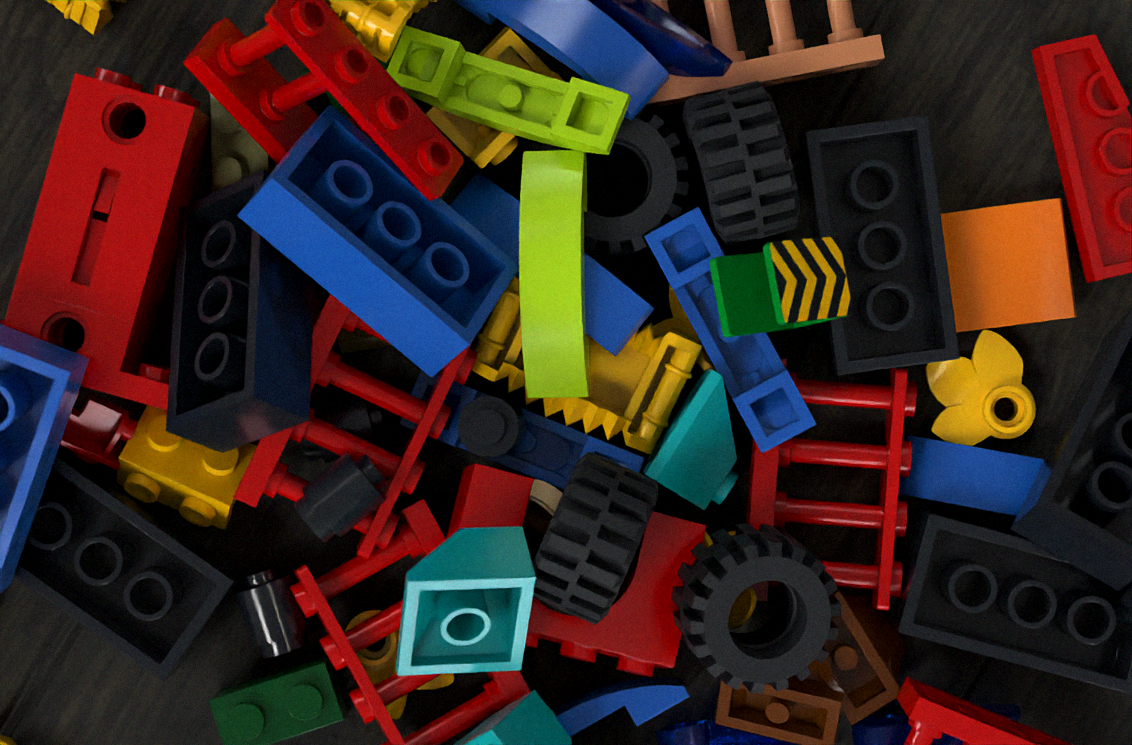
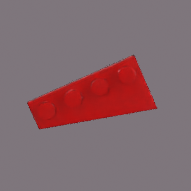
[1031,34,1132,283]

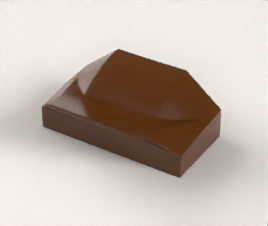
[824,590,908,725]
[715,645,845,745]

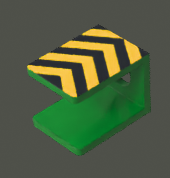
[709,236,854,338]

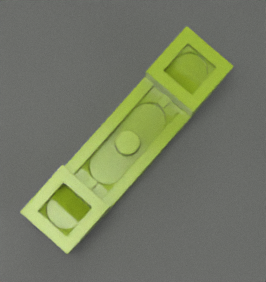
[386,25,631,155]
[519,150,590,398]

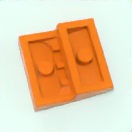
[941,198,1077,333]

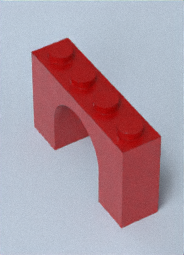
[446,463,706,677]

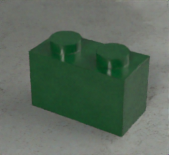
[209,655,351,745]

